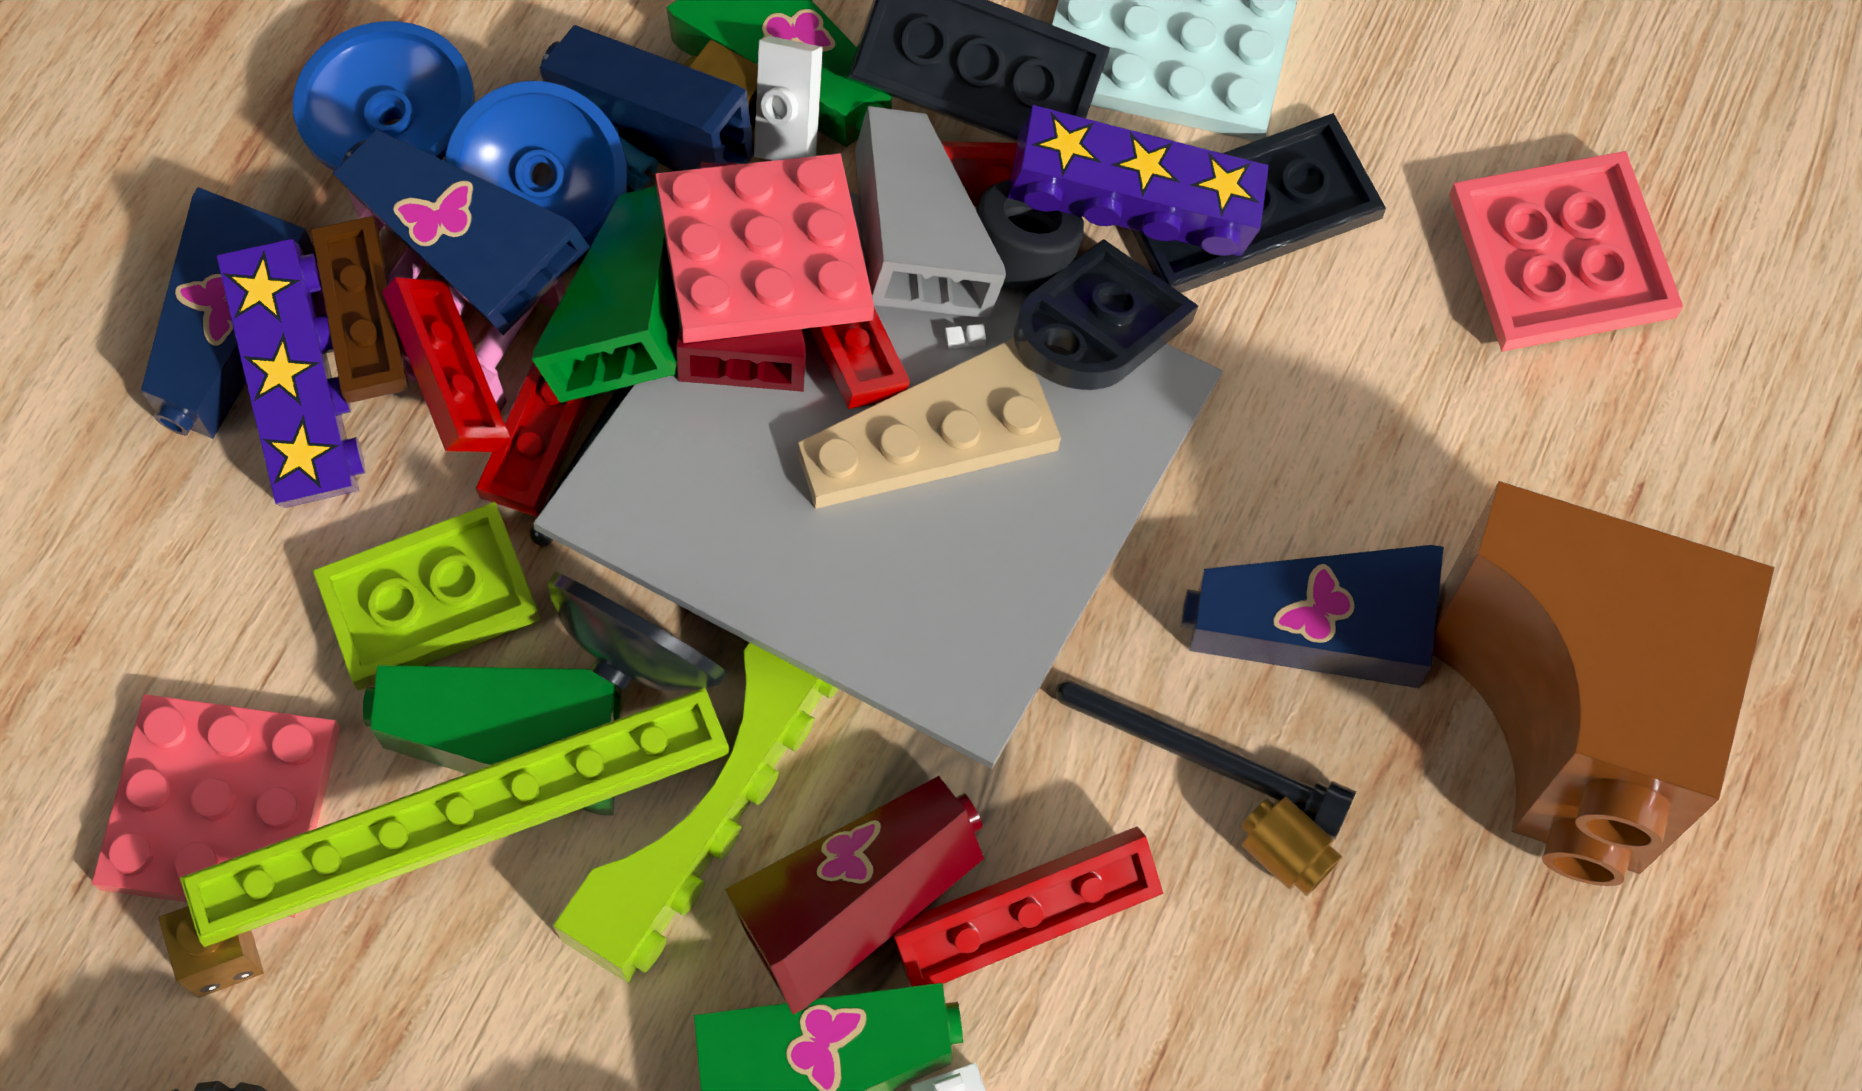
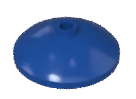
[293,21,475,171]
[445,81,628,251]

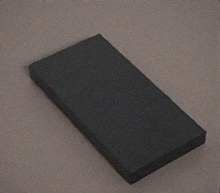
[846,0,1111,143]
[1131,113,1386,293]

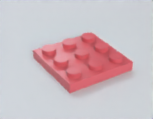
[1449,151,1683,352]
[656,153,874,343]
[91,694,341,918]

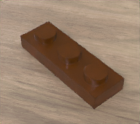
[311,216,410,404]

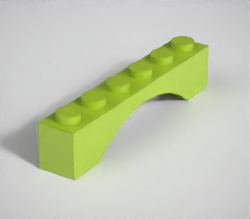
[553,642,839,984]

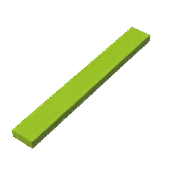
[180,688,729,947]

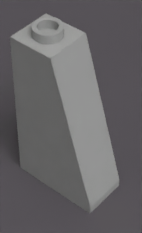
[855,106,1006,319]

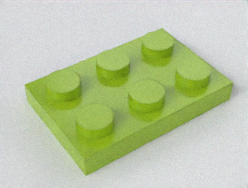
[313,502,541,691]

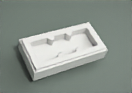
[754,36,822,161]

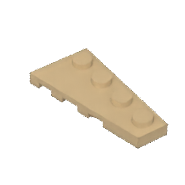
[798,338,1061,509]

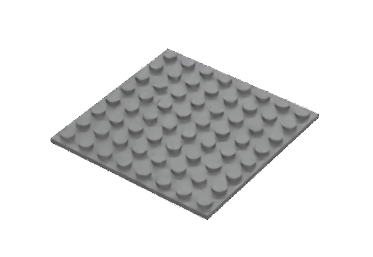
[533,191,1223,769]

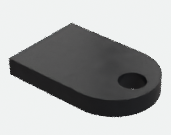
[1014,239,1199,390]

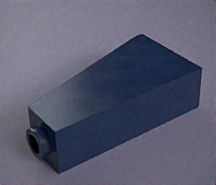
[539,25,754,171]

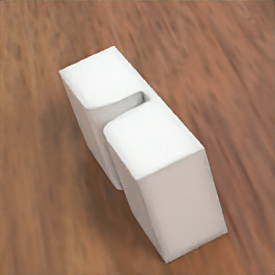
[945,324,986,350]

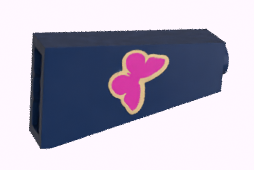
[333,129,590,336]
[141,187,317,439]
[1181,545,1444,688]

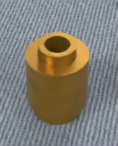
[1241,797,1343,896]

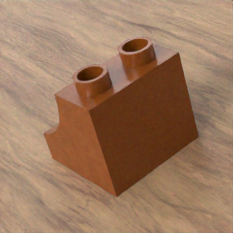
[1433,481,1775,886]

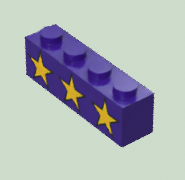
[1008,105,1268,257]
[216,239,366,508]

